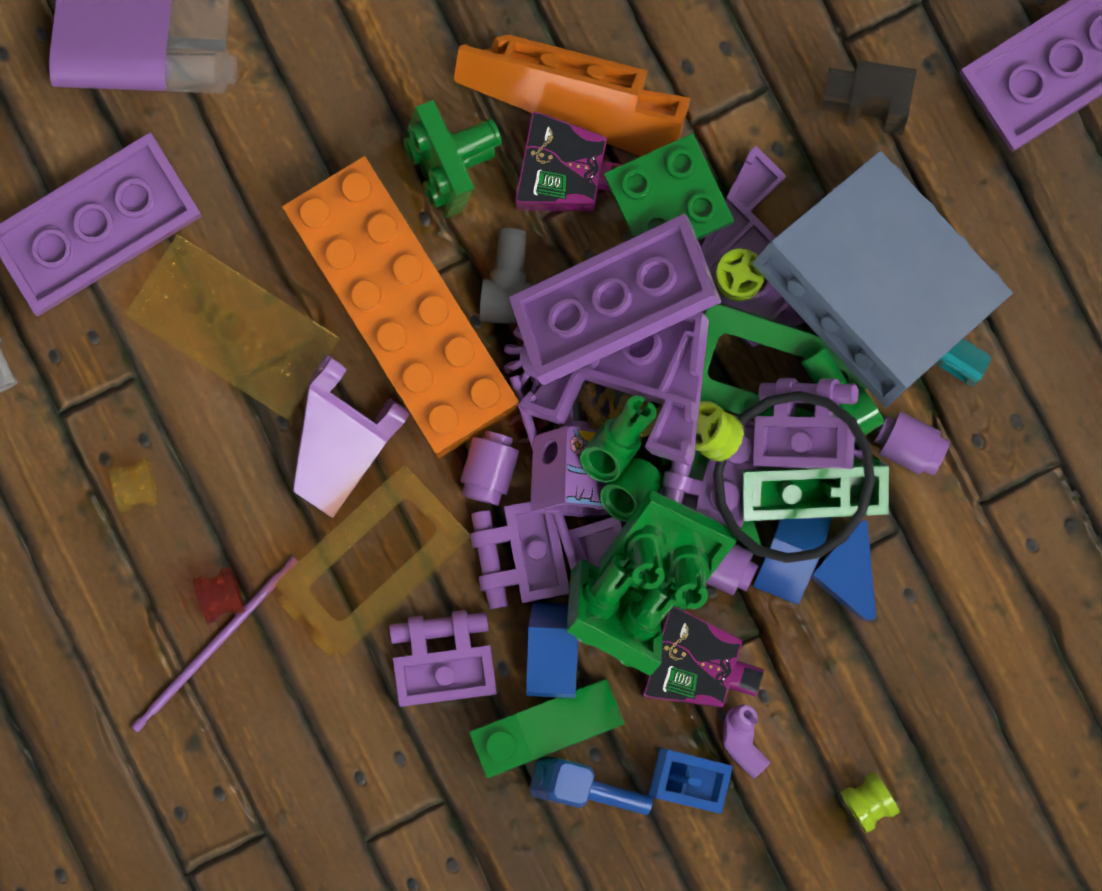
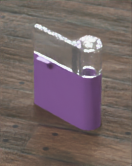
[49,0,237,94]

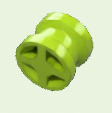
[715,248,764,302]
[695,401,744,461]
[840,771,900,833]

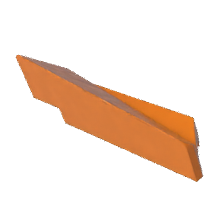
[454,35,691,157]

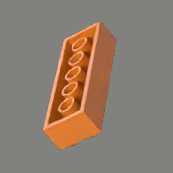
[282,156,520,459]

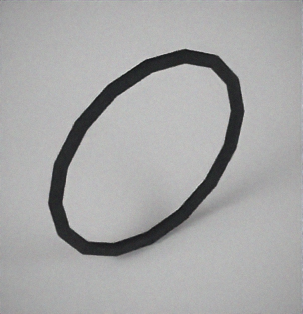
[713,391,875,563]

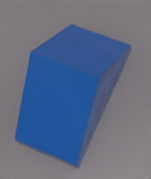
[753,517,833,605]
[811,521,876,621]
[526,602,579,698]
[648,748,733,814]

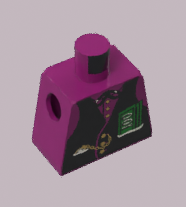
[516,112,623,212]
[643,607,764,707]

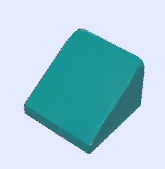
[935,338,991,387]

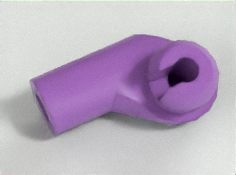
[722,704,770,779]

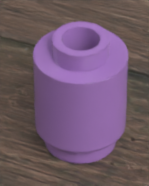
[874,411,950,476]
[460,431,519,506]
[706,543,759,596]

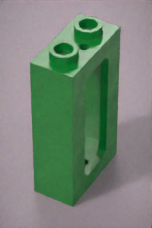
[700,302,866,419]

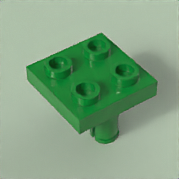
[403,100,502,219]
[604,133,734,240]
[599,490,737,611]
[566,554,678,676]

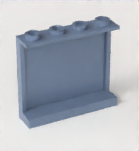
[752,151,1013,408]

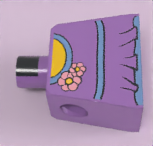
[531,402,609,519]

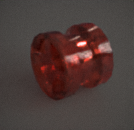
[193,566,246,624]

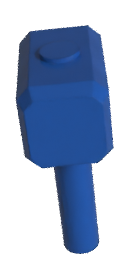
[529,756,653,815]

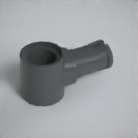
[479,228,532,325]

